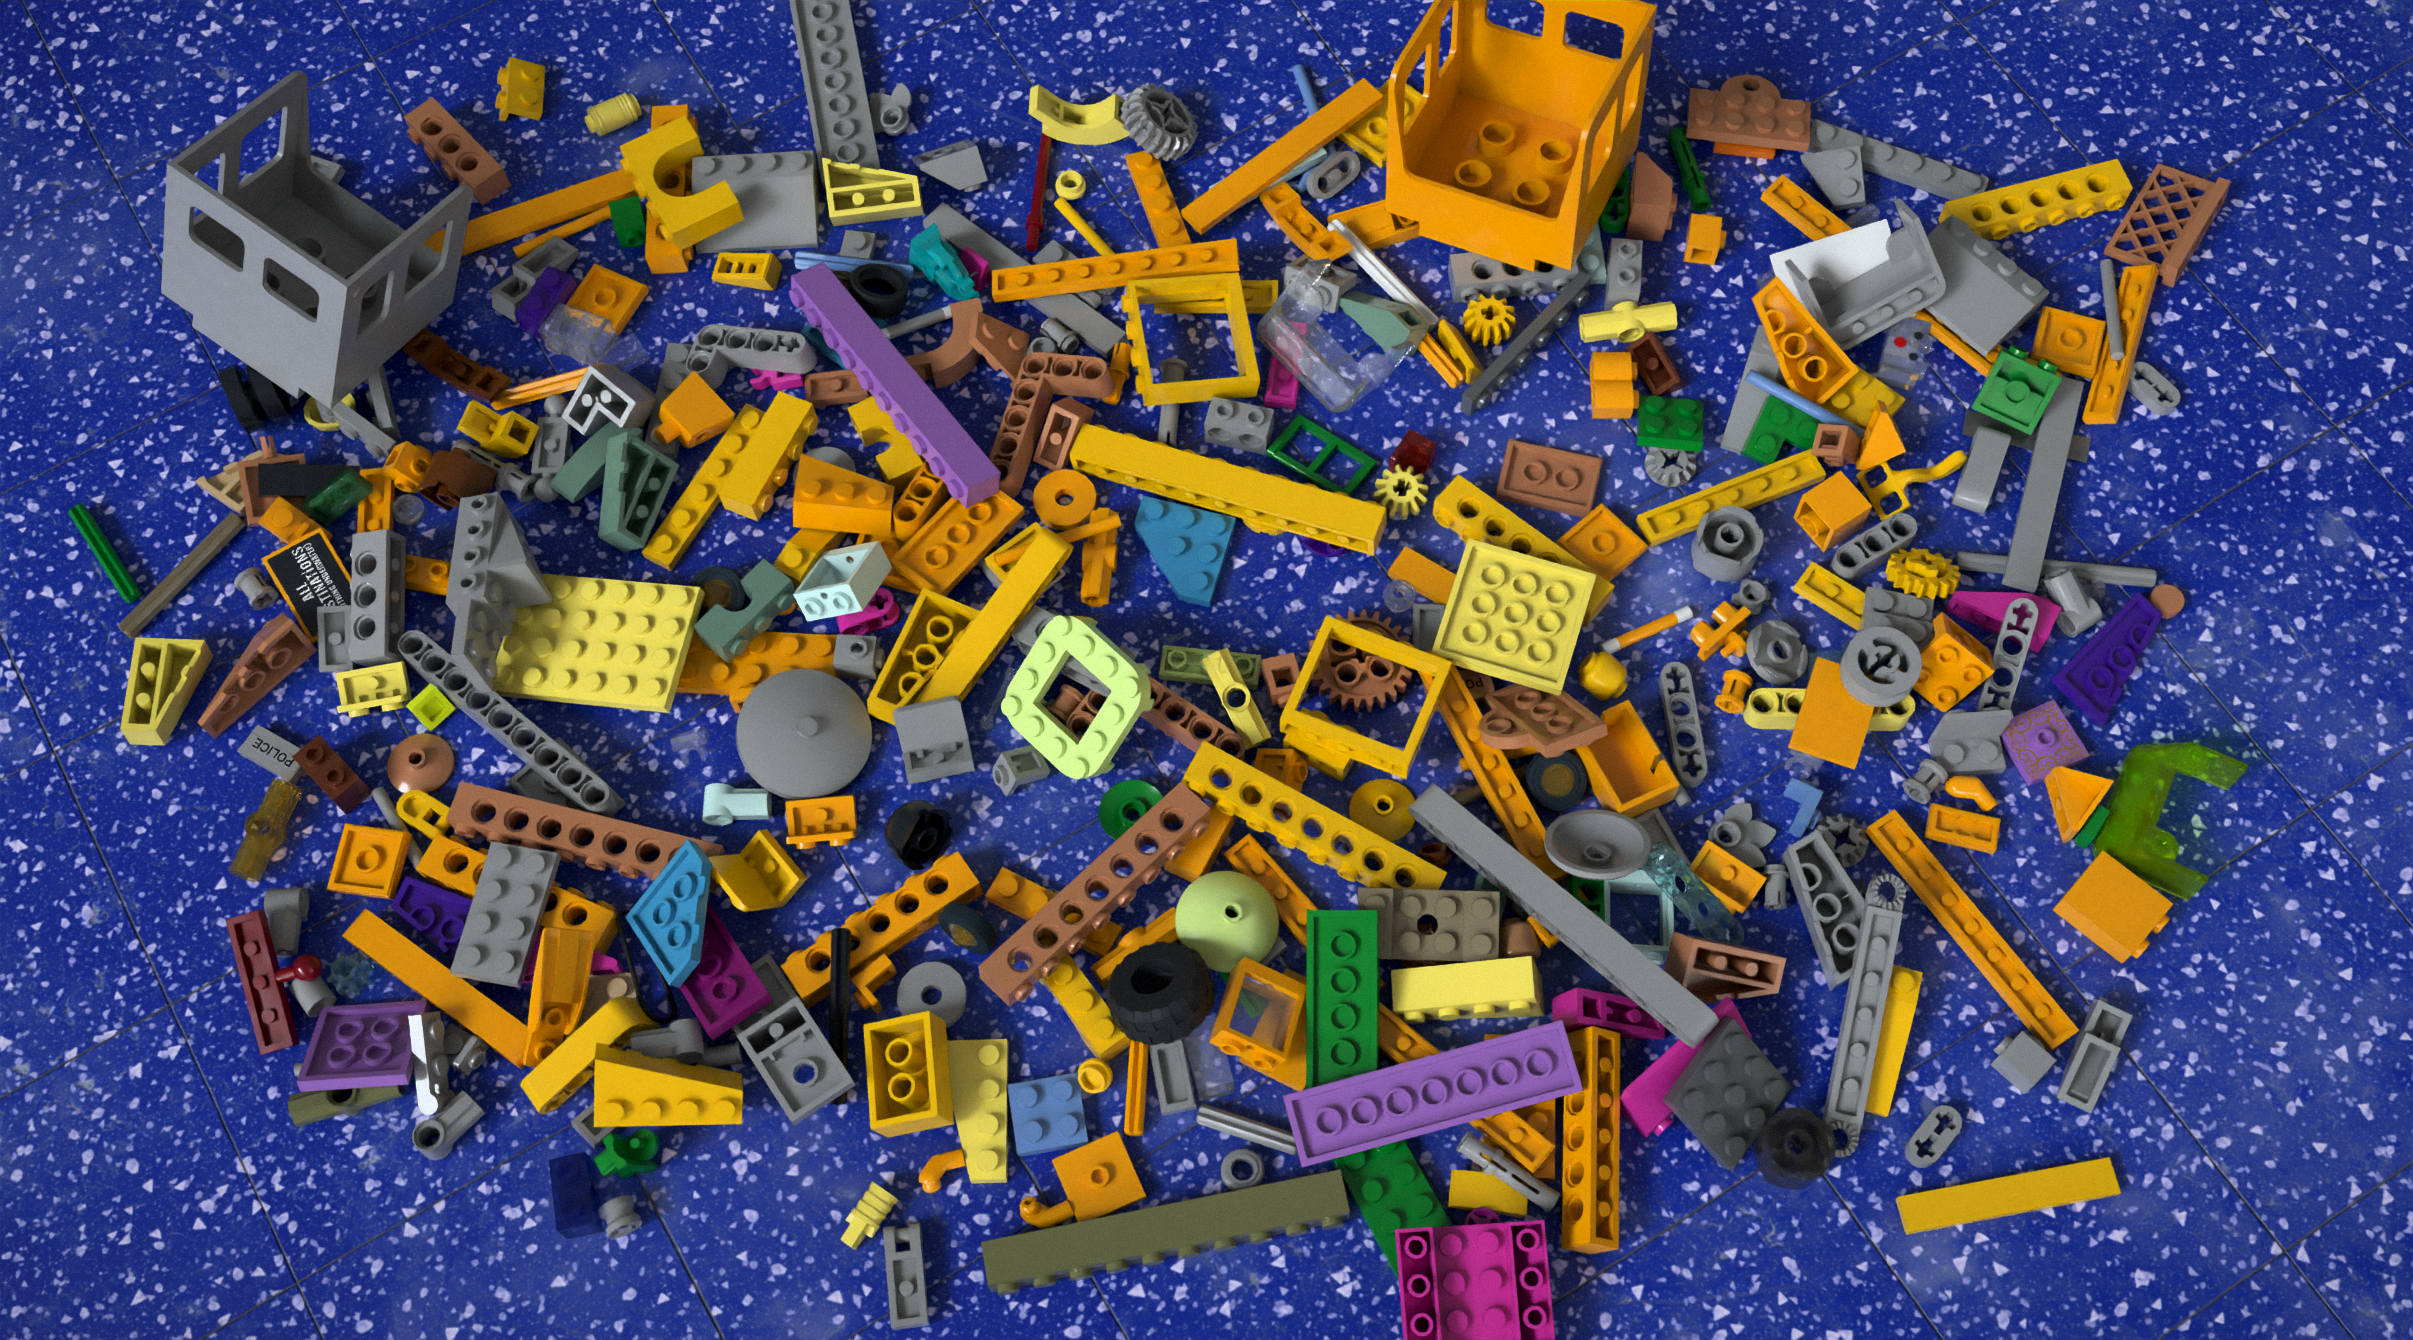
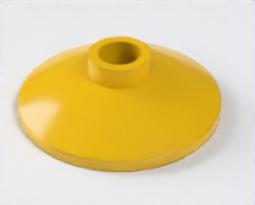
[1349,779,1416,842]

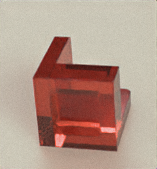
[1389,429,1437,476]

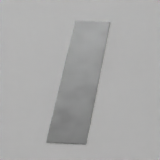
[1962,410,2091,463]

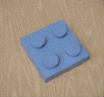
[1007,1072,1089,1157]

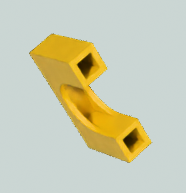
[619,115,744,252]

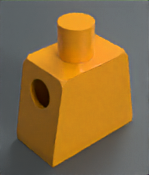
[653,371,735,448]

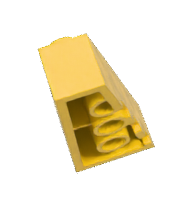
[594,1042,743,1127]

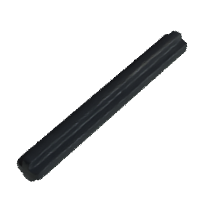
[828,928,851,1105]

